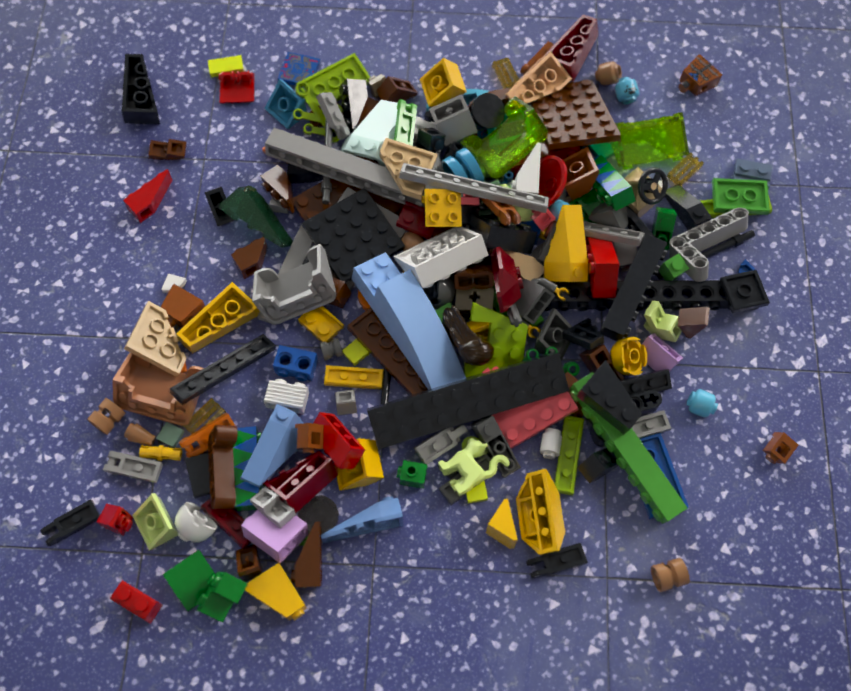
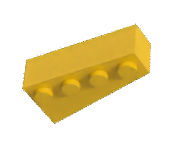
[176,282,260,354]

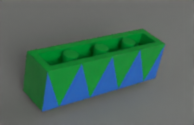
[592,155,636,211]
[233,426,262,512]

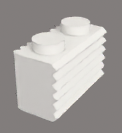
[264,379,309,414]

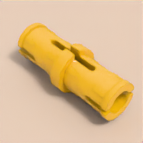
[139,445,182,461]

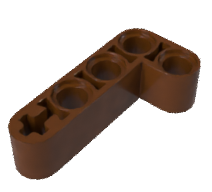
[208,425,238,509]

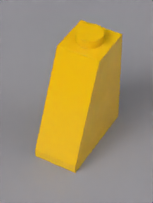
[245,563,307,620]

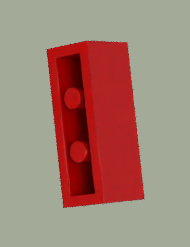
[313,412,365,470]

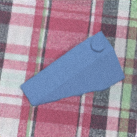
[240,404,303,487]
[321,496,403,543]

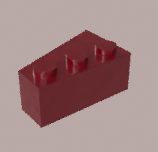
[263,451,338,513]

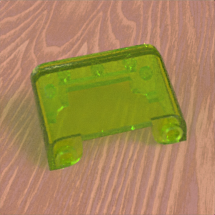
[460,96,548,178]
[610,112,689,170]

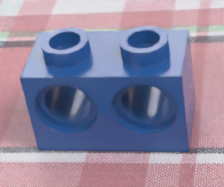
[273,345,318,382]

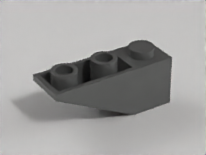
[470,415,521,478]

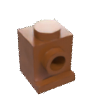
[295,423,324,453]
[763,432,799,464]

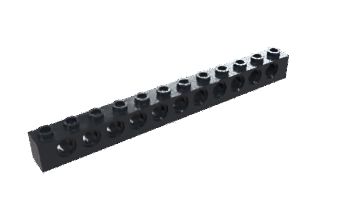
[544,280,762,311]

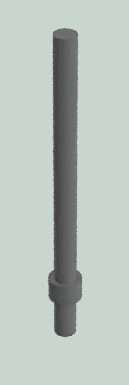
[321,120,332,205]

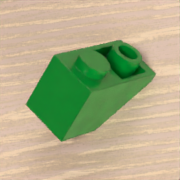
[652,207,677,250]

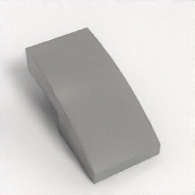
[250,487,296,528]

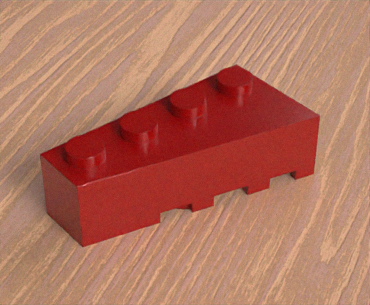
[585,236,619,298]

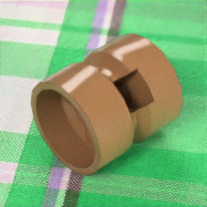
[87,398,126,435]
[651,557,690,592]

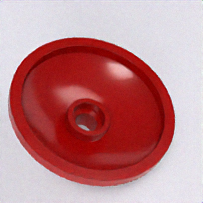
[538,155,567,207]

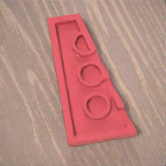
[491,392,579,449]

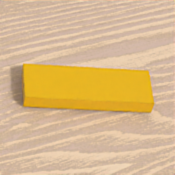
[324,365,384,390]

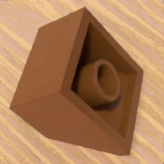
[563,147,600,201]

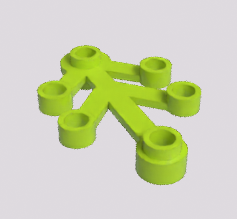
[293,81,342,143]

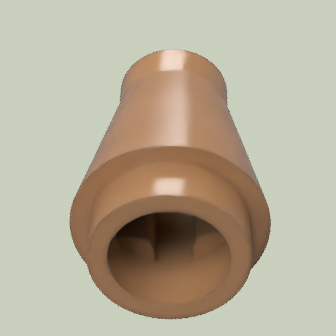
[124,423,156,446]

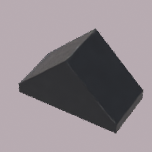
[204,186,235,226]

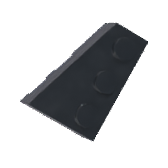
[468,215,537,254]
[576,360,642,435]

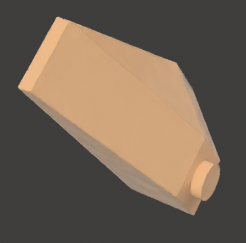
[505,51,572,108]

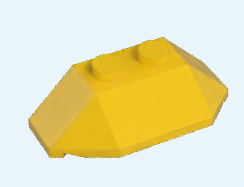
[516,469,565,555]

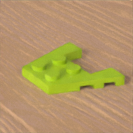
[463,302,528,377]

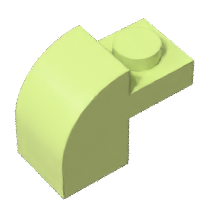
[643,300,682,342]

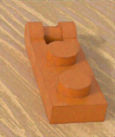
[179,412,235,458]

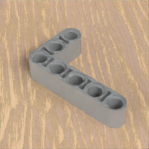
[669,208,749,282]

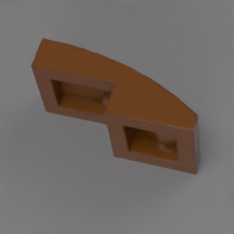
[148,139,187,160]

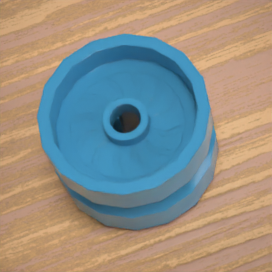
[441,148,484,194]

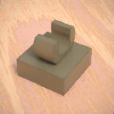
[368,74,386,99]

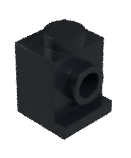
[416,128,446,151]

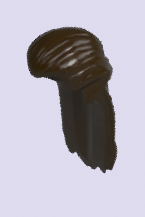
[442,305,494,366]

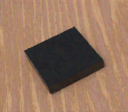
[719,270,770,313]

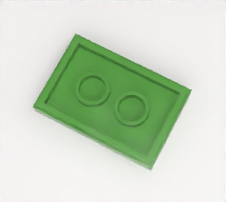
[712,178,770,215]

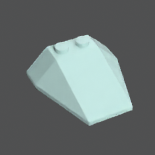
[340,100,408,166]

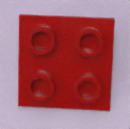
[218,71,255,104]

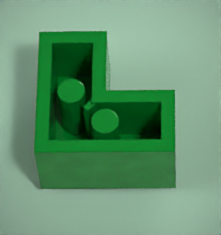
[196,571,248,623]

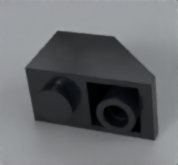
[577,448,619,484]

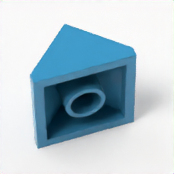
[264,79,307,129]

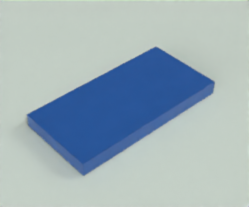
[639,433,689,520]

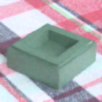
[156,422,185,448]

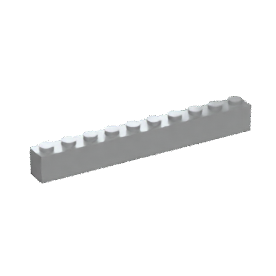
[265,128,442,208]

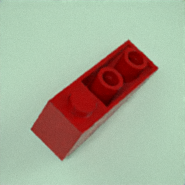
[123,169,173,223]

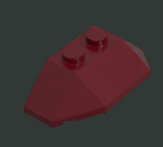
[490,247,524,313]

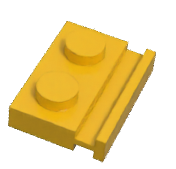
[298,306,345,343]

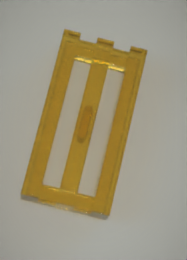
[492,57,519,89]
[667,152,704,187]
[183,398,226,434]

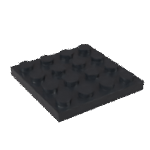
[302,188,405,282]

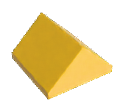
[486,499,518,549]

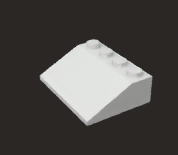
[394,227,488,288]

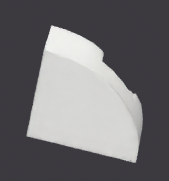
[161,274,187,293]

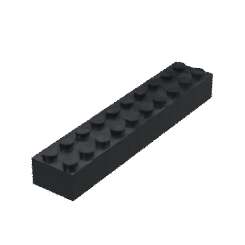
[367,352,570,449]

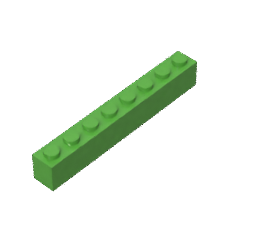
[570,372,687,524]

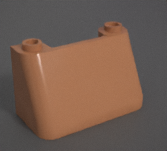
[113,353,204,426]

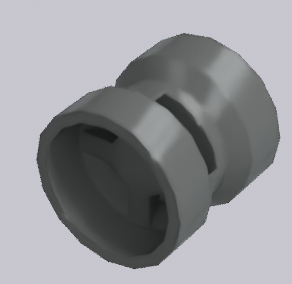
[320,338,343,361]

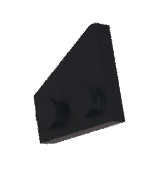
[562,318,604,350]

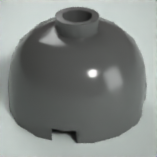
[424,276,456,309]

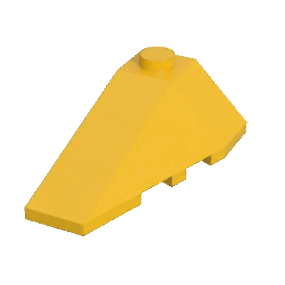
[544,205,588,282]

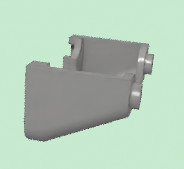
[252,244,336,324]

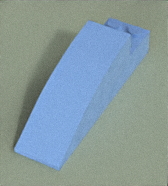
[351,252,466,390]

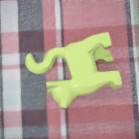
[438,438,510,496]

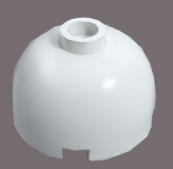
[175,502,217,542]

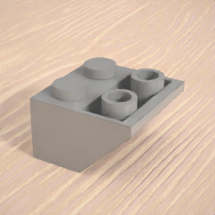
[429,94,478,147]

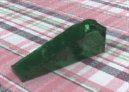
[219,186,293,248]

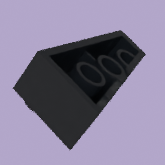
[122,54,160,124]

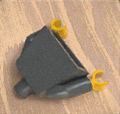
[515,278,569,338]

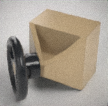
[624,167,668,218]

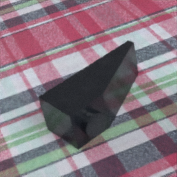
[665,184,711,230]

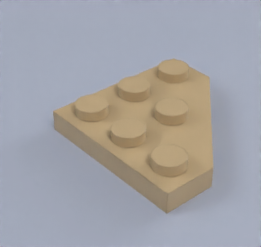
[379,138,438,200]
[124,301,186,377]

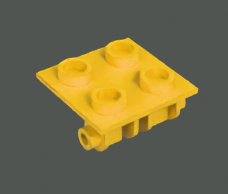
[421,189,462,227]

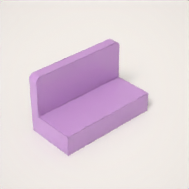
[641,333,683,372]

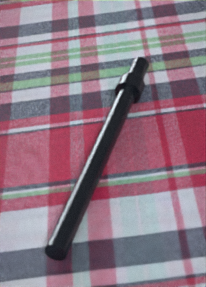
[657,230,755,279]

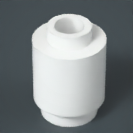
[540,428,562,459]

